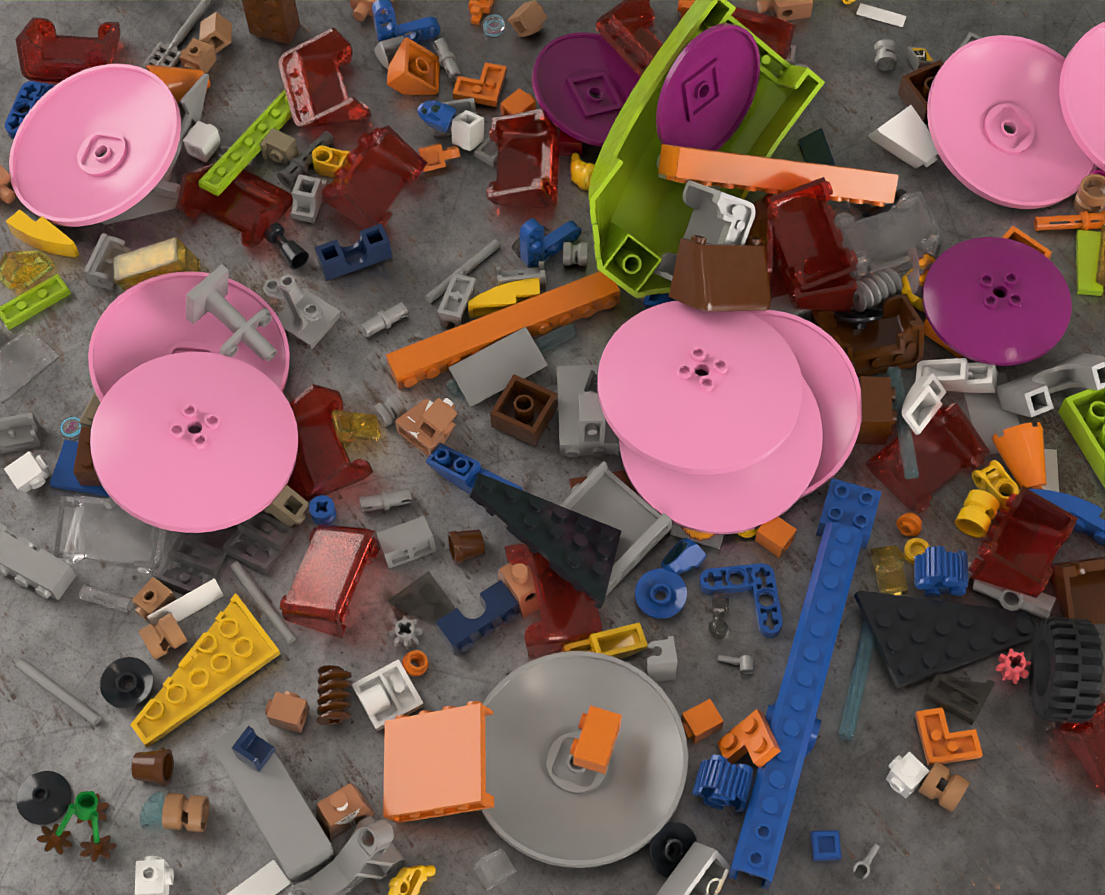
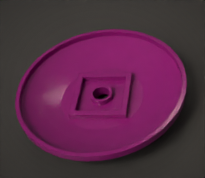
[656,23,760,151]
[532,32,649,147]
[922,237,1072,366]

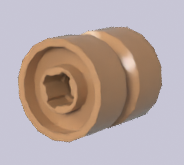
[1073,174,1105,214]
[138,613,188,660]
[918,761,970,812]
[162,793,210,832]

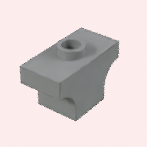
[291,174,328,223]

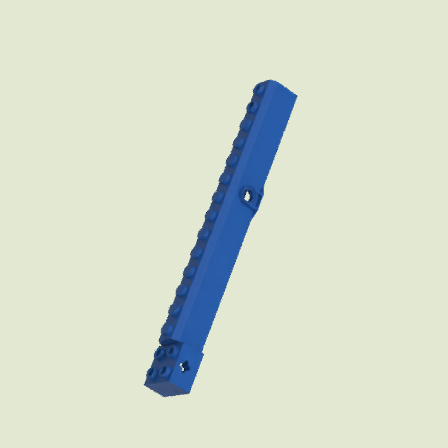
[728,478,882,890]

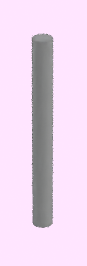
[425,239,501,303]
[230,561,296,644]
[15,658,102,725]

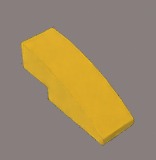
[6,209,80,257]
[468,278,540,318]
[561,622,648,660]

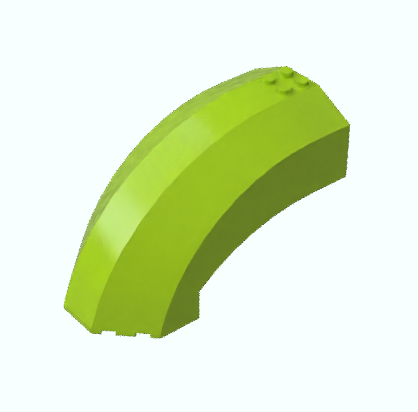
[588,0,825,298]

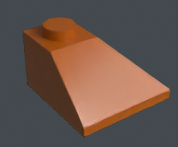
[387,37,440,95]

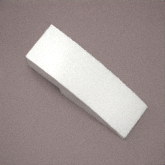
[916,358,997,393]
[902,373,946,435]

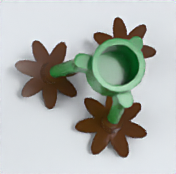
[37,791,117,862]

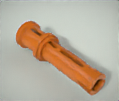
[1034,210,1105,231]

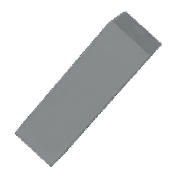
[210,718,336,885]

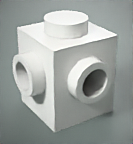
[451,110,484,151]
[183,120,221,162]
[4,451,51,493]
[886,752,930,799]
[135,856,174,895]

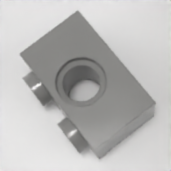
[578,391,606,445]

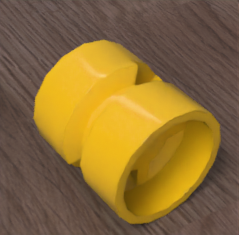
[954,490,1000,538]

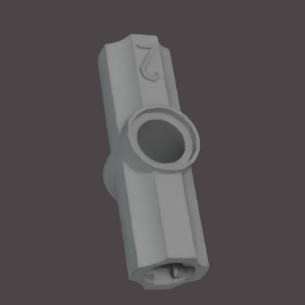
[973,568,1056,619]

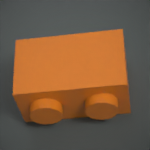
[570,705,622,774]

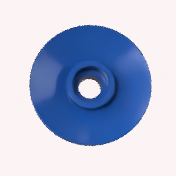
[635,568,687,619]

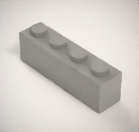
[0,523,77,601]
[656,842,731,895]

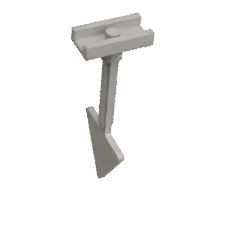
[149,73,209,202]

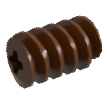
[317,665,352,726]

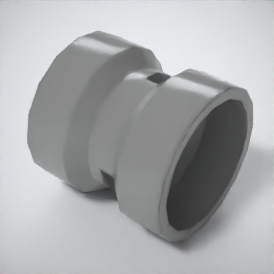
[874,39,898,71]
[563,242,587,266]
[372,394,406,427]

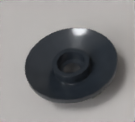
[835,309,884,329]
[100,657,154,709]
[16,771,72,825]
[649,822,697,878]

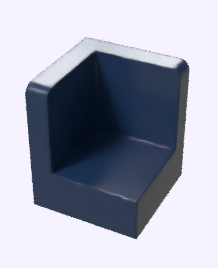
[232,726,276,772]

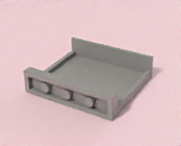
[557,365,621,458]
[557,461,672,596]

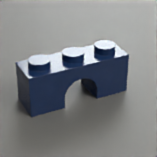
[314,223,392,281]
[435,580,519,655]

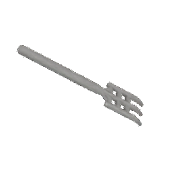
[140,0,213,69]

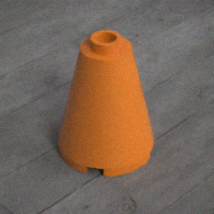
[146,65,210,103]
[991,422,1047,490]

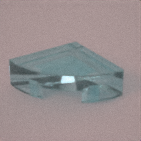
[140,791,164,828]

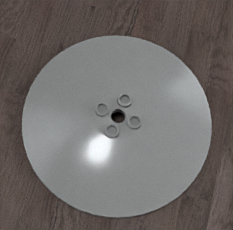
[481,651,688,868]

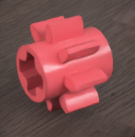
[996,648,1031,684]

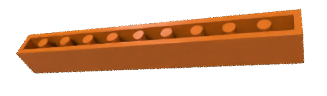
[386,271,620,390]

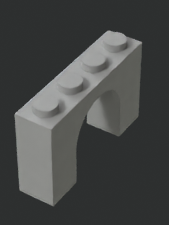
[996,353,1105,417]

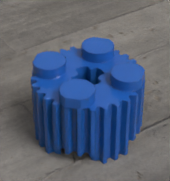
[914,546,968,598]
[692,754,754,812]

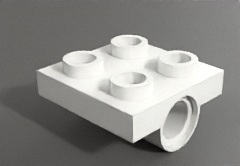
[351,659,424,732]

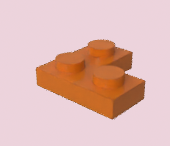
[452,62,507,107]
[915,707,983,766]
[717,709,781,768]

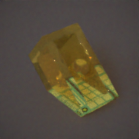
[0,250,55,289]

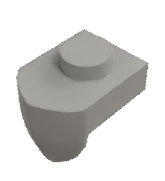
[374,36,404,69]

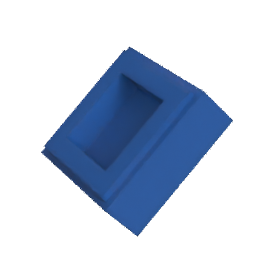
[810,830,842,861]

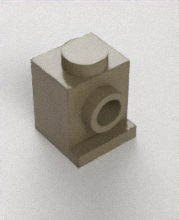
[260,128,298,165]
[264,485,309,527]

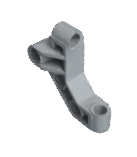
[287,817,406,895]

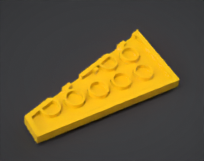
[130,593,281,748]

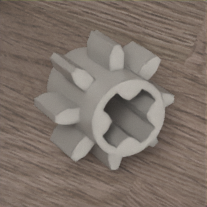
[389,616,422,651]

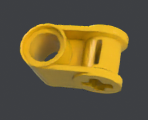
[312,146,358,182]
[972,460,1019,511]

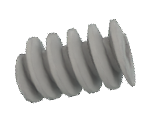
[848,268,903,312]

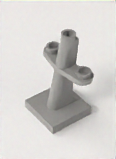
[186,264,277,361]
[263,274,341,350]

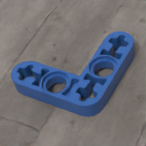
[372,0,441,43]
[4,81,56,139]
[519,218,582,268]
[699,563,783,638]

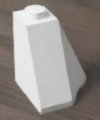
[868,105,938,169]

